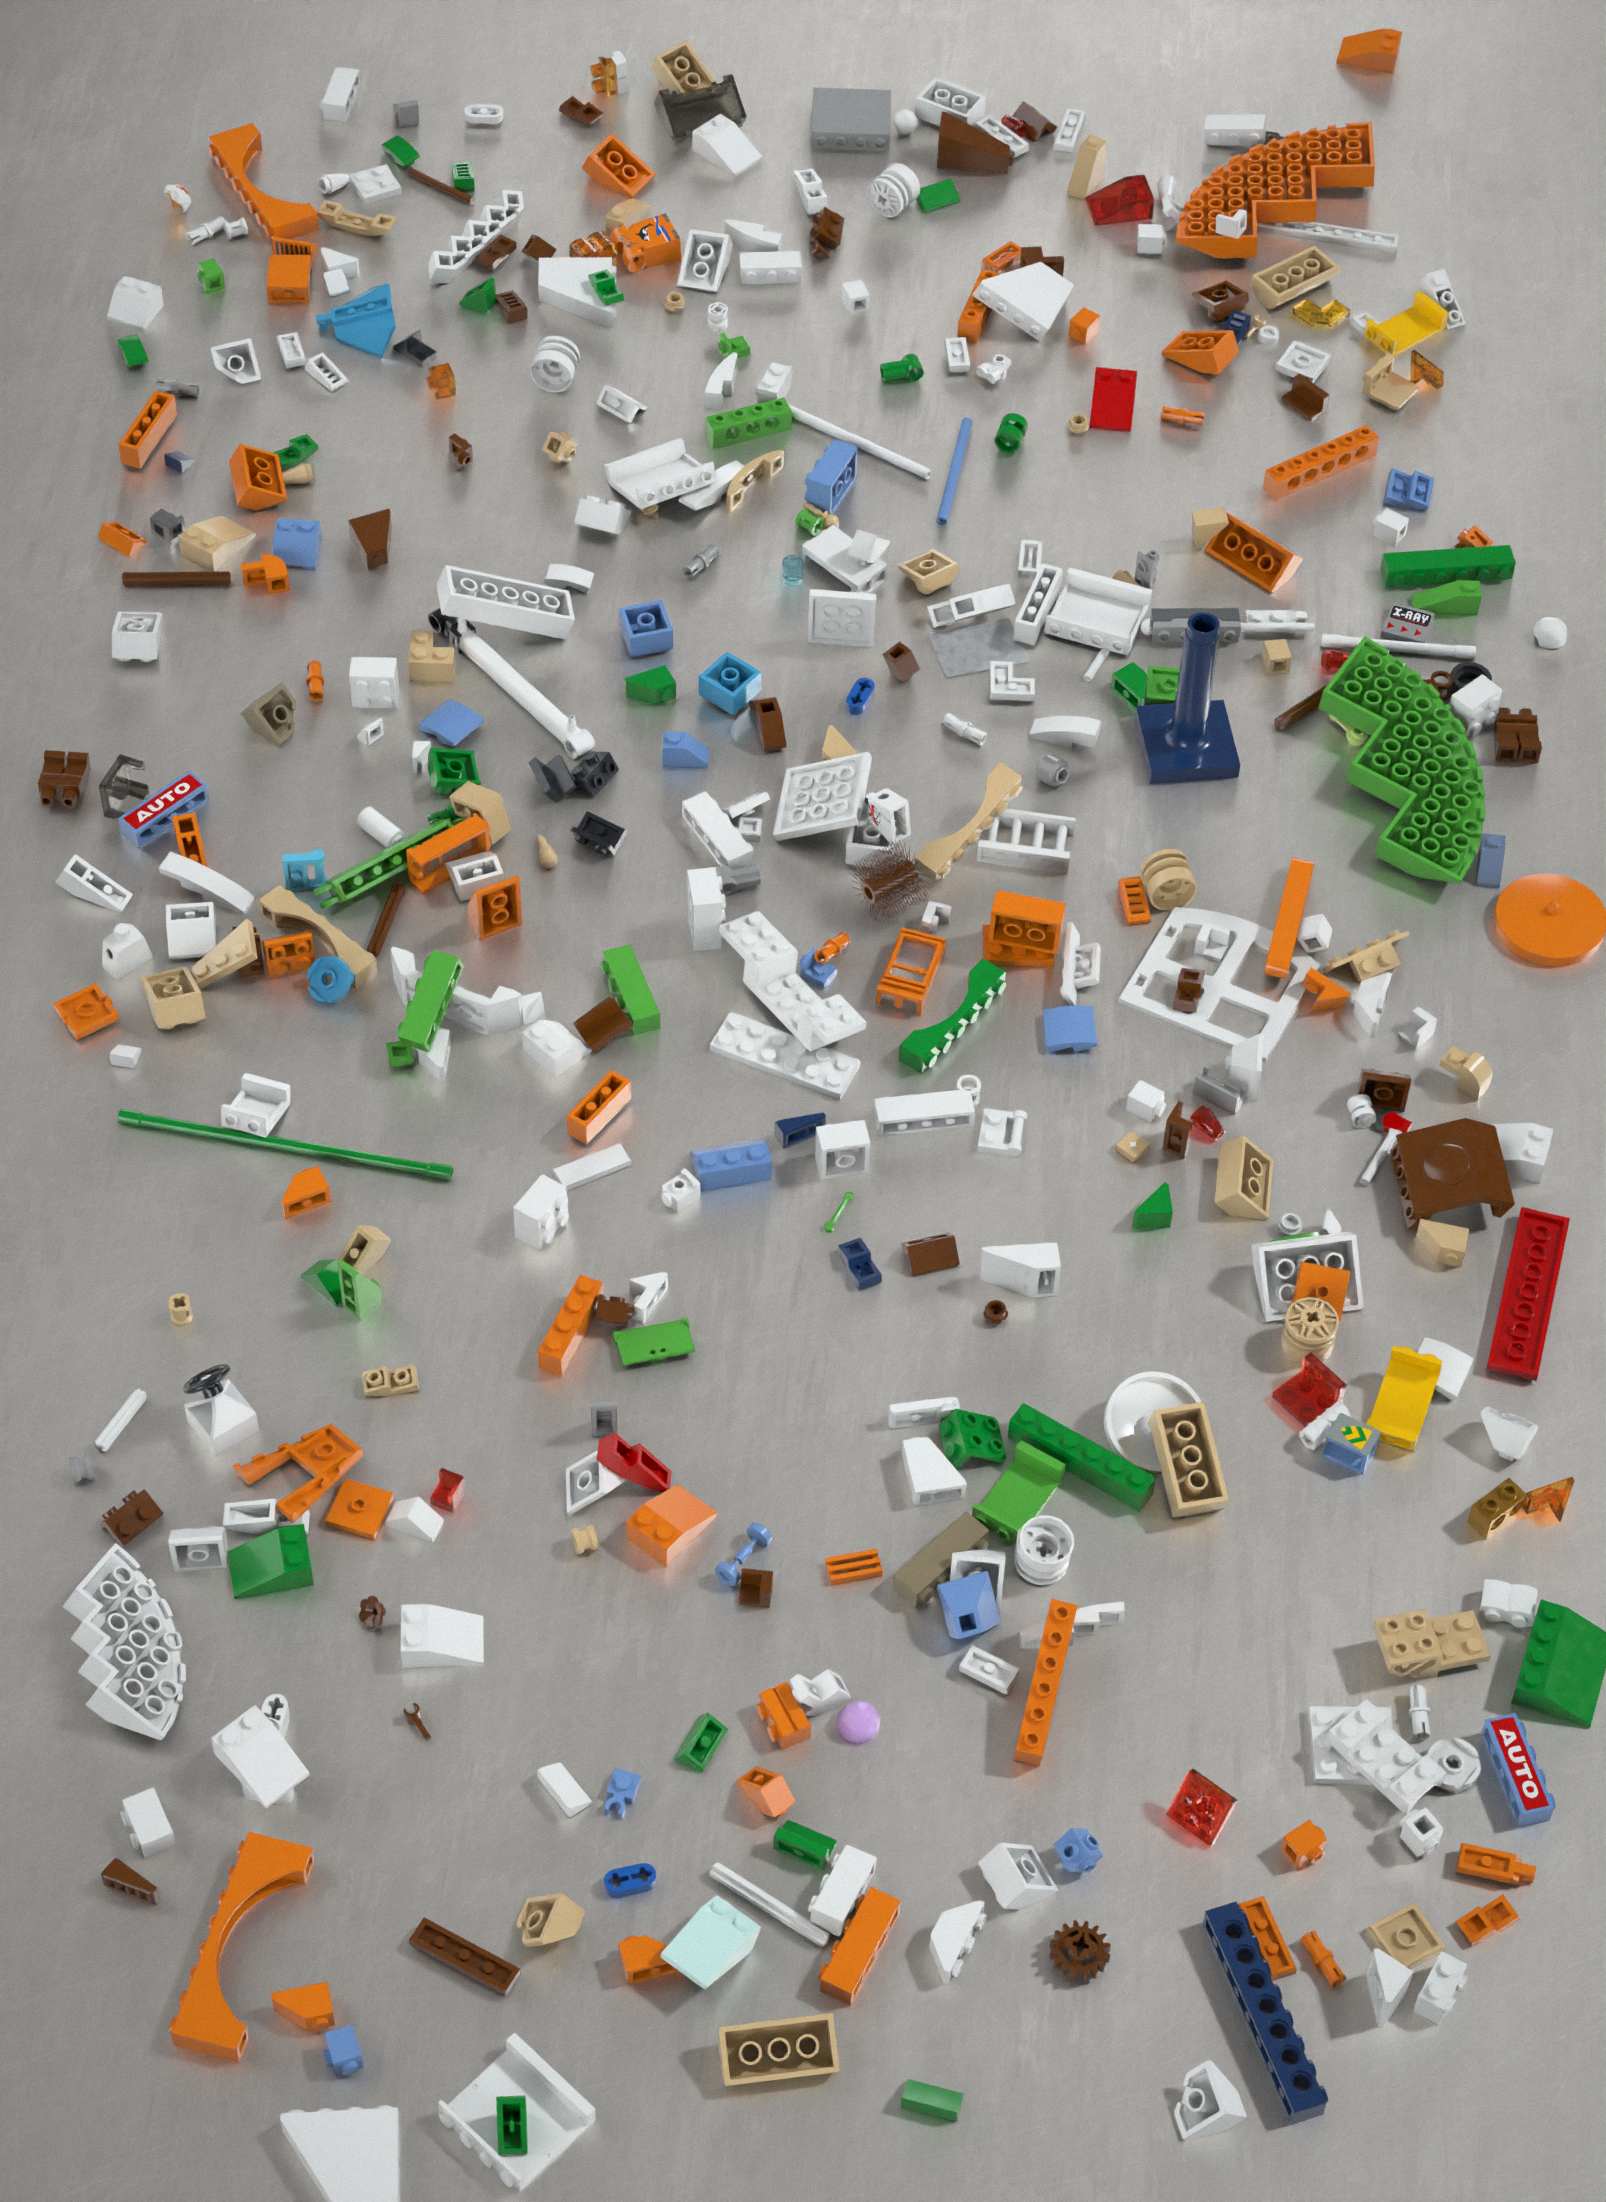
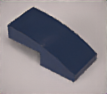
[838,1238,882,1290]

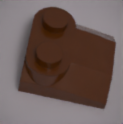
[1192,281,1249,321]

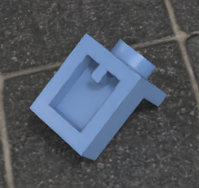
[799,948,837,989]

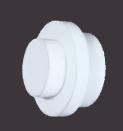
[1278,1213,1303,1237]

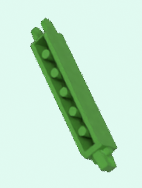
[313,818,465,909]

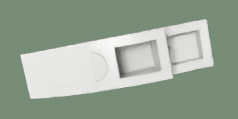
[927,584,1016,629]

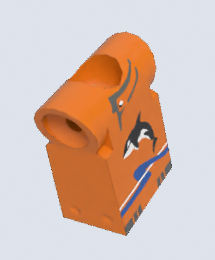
[610,213,682,273]

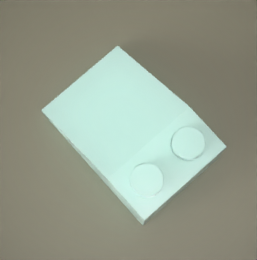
[660,1895,761,1989]

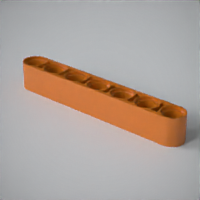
[1264,857,1315,979]

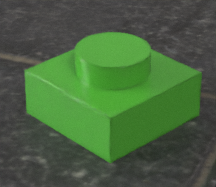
[386,1041,414,1067]

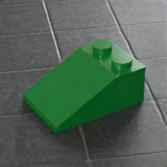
[227,1524,314,1599]

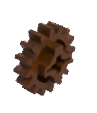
[1049,1920,1111,1982]

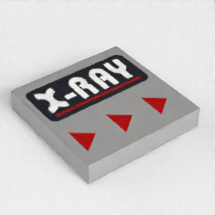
[1381,602,1435,643]

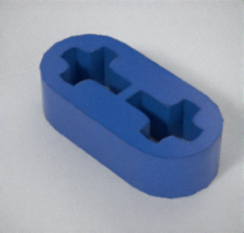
[846,678,875,715]
[604,1863,656,1898]

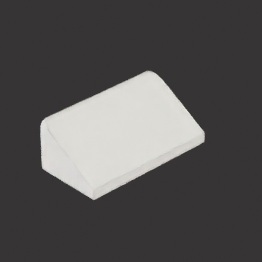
[537,1762,592,1818]

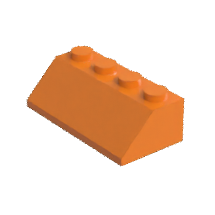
[1204,513,1303,593]

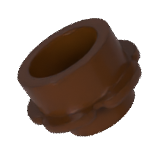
[983,1300,1008,1324]

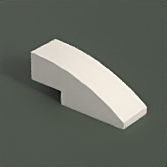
[794,169,828,214]
[725,219,782,252]
[704,352,737,410]
[1029,716,1101,749]
[223,1498,310,1535]

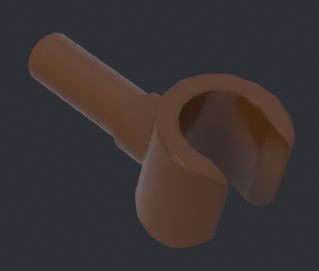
[403,1703,431,1741]

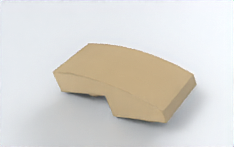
[362,1364,419,1396]

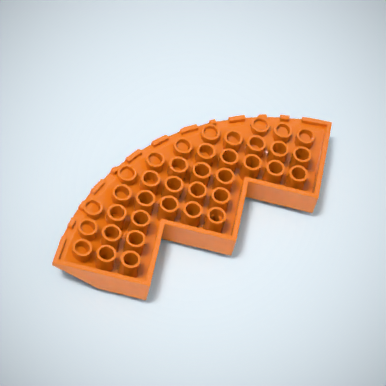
[1176,122,1375,259]

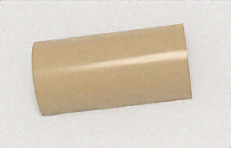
[1252,246,1340,309]
[718,2013,840,2086]

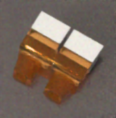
[590,50,629,97]

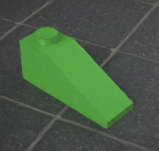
[1411,580,1482,615]
[337,1260,382,1320]

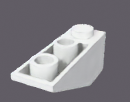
[1418,269,1466,330]

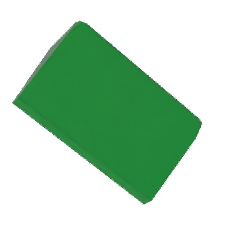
[916,179,960,213]
[674,1712,728,1772]
[901,2079,964,2122]

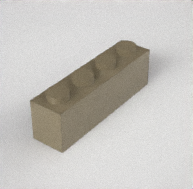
[893,1511,989,1608]

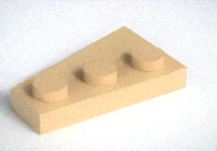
[192,919,258,989]

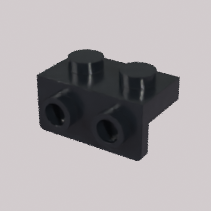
[571,751,619,797]
[570,811,627,856]

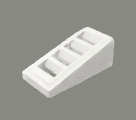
[305,352,349,391]

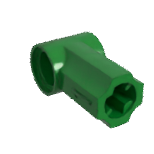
[880,354,924,382]

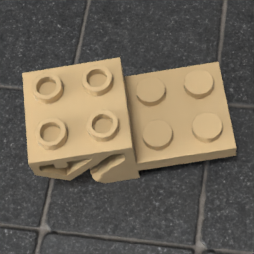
[1373,1609,1491,1680]

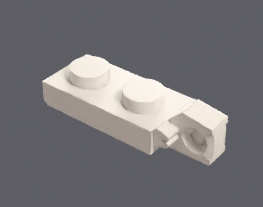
[1245,610,1307,632]
[888,1397,960,1429]

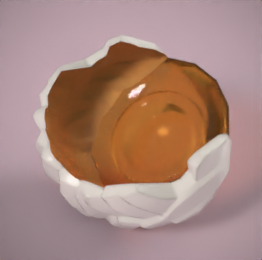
[164,183,191,213]

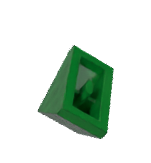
[459,277,496,314]
[1132,1182,1173,1229]
[301,1259,342,1306]
[496,2095,528,2155]

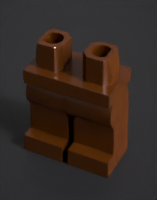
[1493,707,1542,763]
[38,750,91,808]

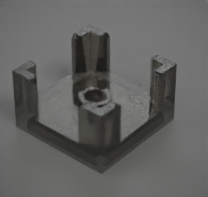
[99,754,150,821]

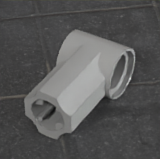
[716,865,761,897]

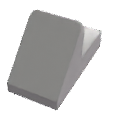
[393,101,419,127]

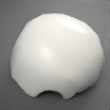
[1533,617,1567,649]

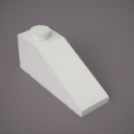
[55,854,133,913]

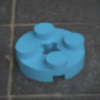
[307,956,354,1004]

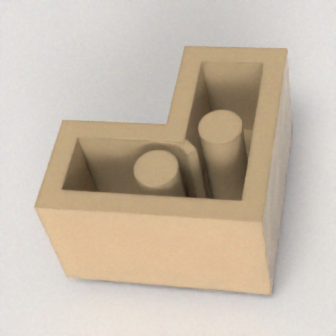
[408,631,456,682]
[449,781,511,845]

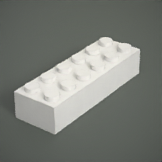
[436,565,575,639]

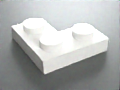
[990,661,1035,701]

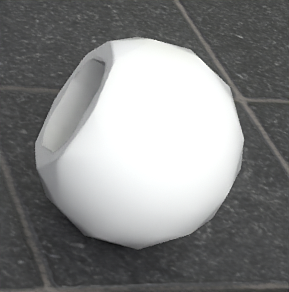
[894,110,917,135]

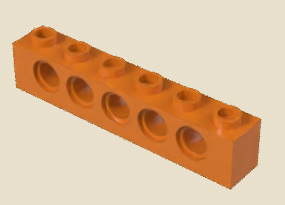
[1263,425,1379,501]
[1013,1599,1078,1766]

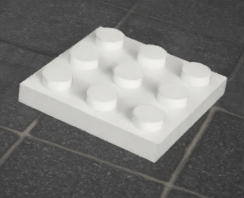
[808,589,876,647]
[1308,1706,1393,1785]

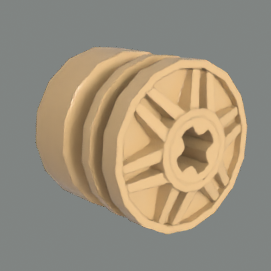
[1140,848,1198,910]
[1281,1297,1339,1365]

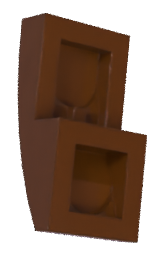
[559,96,603,125]
[1173,968,1205,1013]

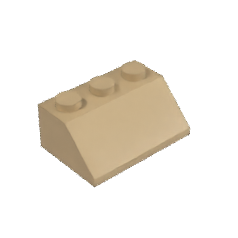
[1214,1135,1274,1220]

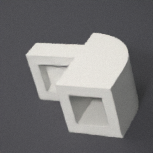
[790,1669,851,1716]

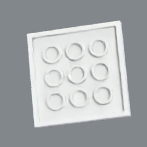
[773,752,872,841]

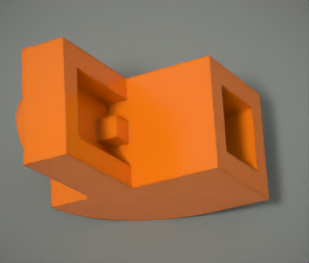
[241,554,290,594]

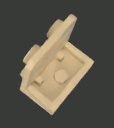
[1362,353,1418,410]

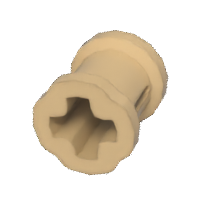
[168,1293,193,1326]

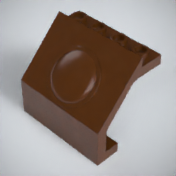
[1390,1118,1515,1231]

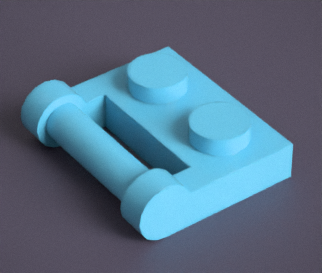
[282,849,327,892]

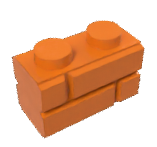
[756,1682,811,1749]

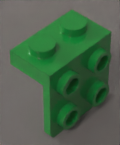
[938,1409,1007,1470]

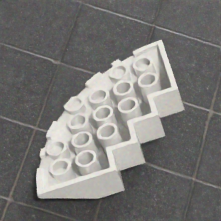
[63,1543,186,1741]

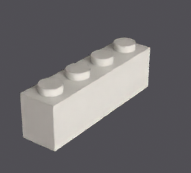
[1013,563,1063,645]
[682,791,754,870]

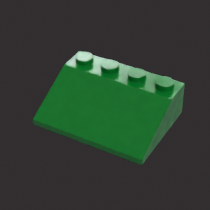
[1511,1599,1606,1728]

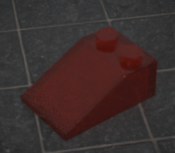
[1085,174,1155,225]

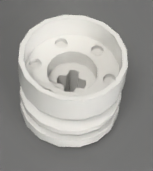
[867,163,920,217]
[530,335,580,393]
[1014,1515,1074,1585]

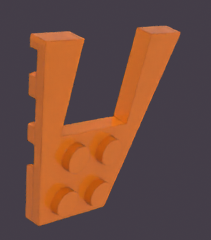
[233,1424,363,1523]

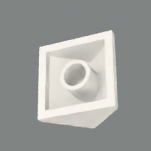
[1366,1949,1413,2027]

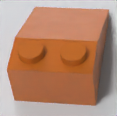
[1336,28,1402,73]
[581,134,656,198]
[1161,330,1239,375]
[467,875,522,940]
[626,1484,718,1567]

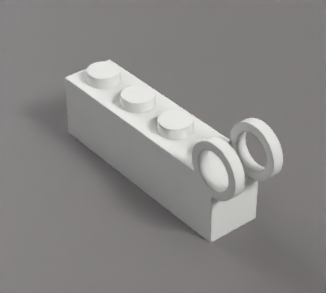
[873,1075,981,1137]

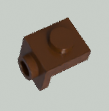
[449,433,473,471]

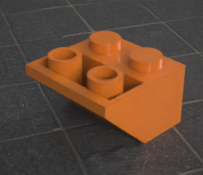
[262,931,315,976]

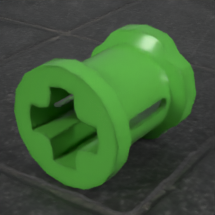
[795,509,824,535]

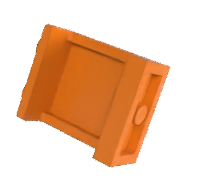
[266,255,312,303]

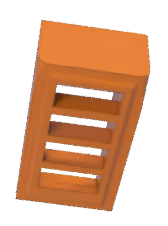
[1117,876,1151,925]

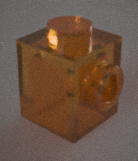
[426,363,456,400]

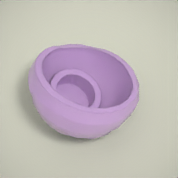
[836,1700,881,1744]

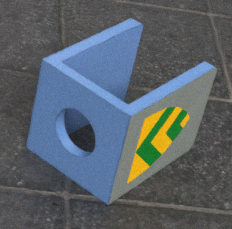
[1323,1413,1381,1474]

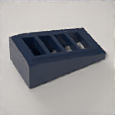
[1223,310,1251,347]
[774,1112,826,1148]

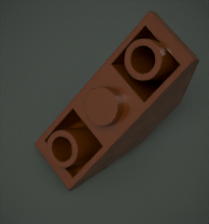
[749,697,787,751]

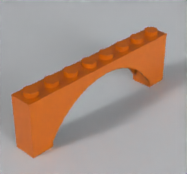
[208,123,319,239]
[169,1832,315,2062]

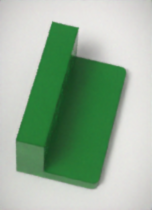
[773,1820,837,1870]

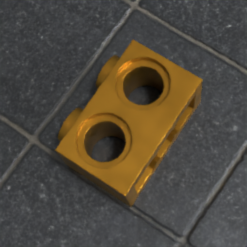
[1467,1478,1527,1539]

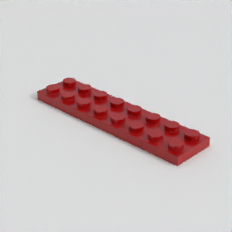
[1486,1207,1570,1381]

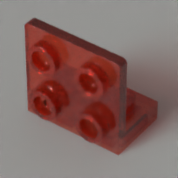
[1272,1352,1347,1427]

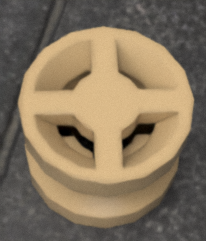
[571,1524,598,1555]

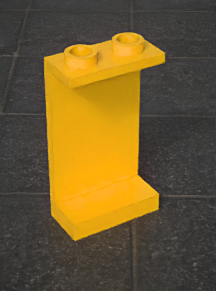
[1364,291,1448,356]
[1366,1345,1442,1452]

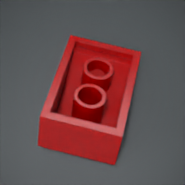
[1089,367,1137,432]

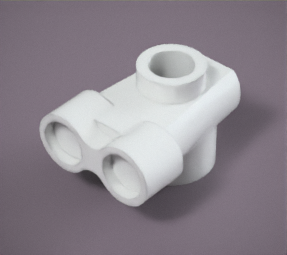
[976,354,1012,383]

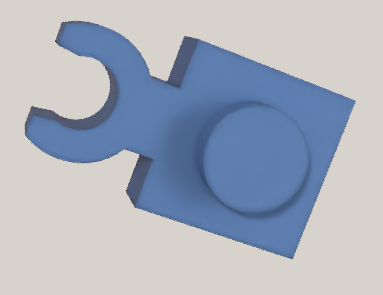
[605,1768,641,1819]

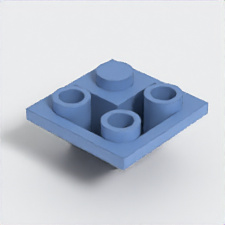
[937,1571,1001,1639]

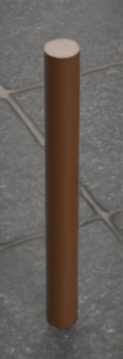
[407,167,475,205]

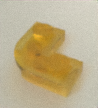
[1292,299,1351,327]

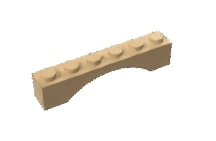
[914,761,1022,883]
[259,885,377,990]

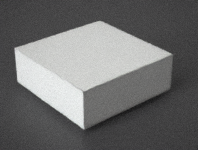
[1350,311,1379,335]
[738,817,762,841]

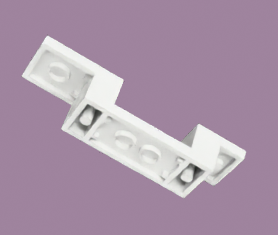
[719,911,867,1052]

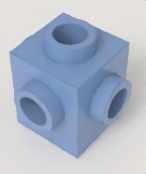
[1053,1828,1103,1874]

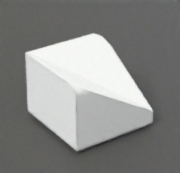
[521,992,546,1025]

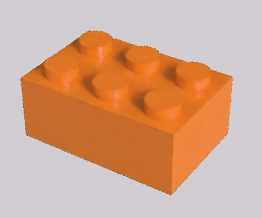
[988,890,1066,955]

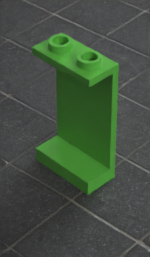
[972,1440,1066,1545]

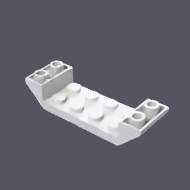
[391,946,523,1036]

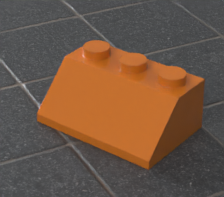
[229,444,287,511]

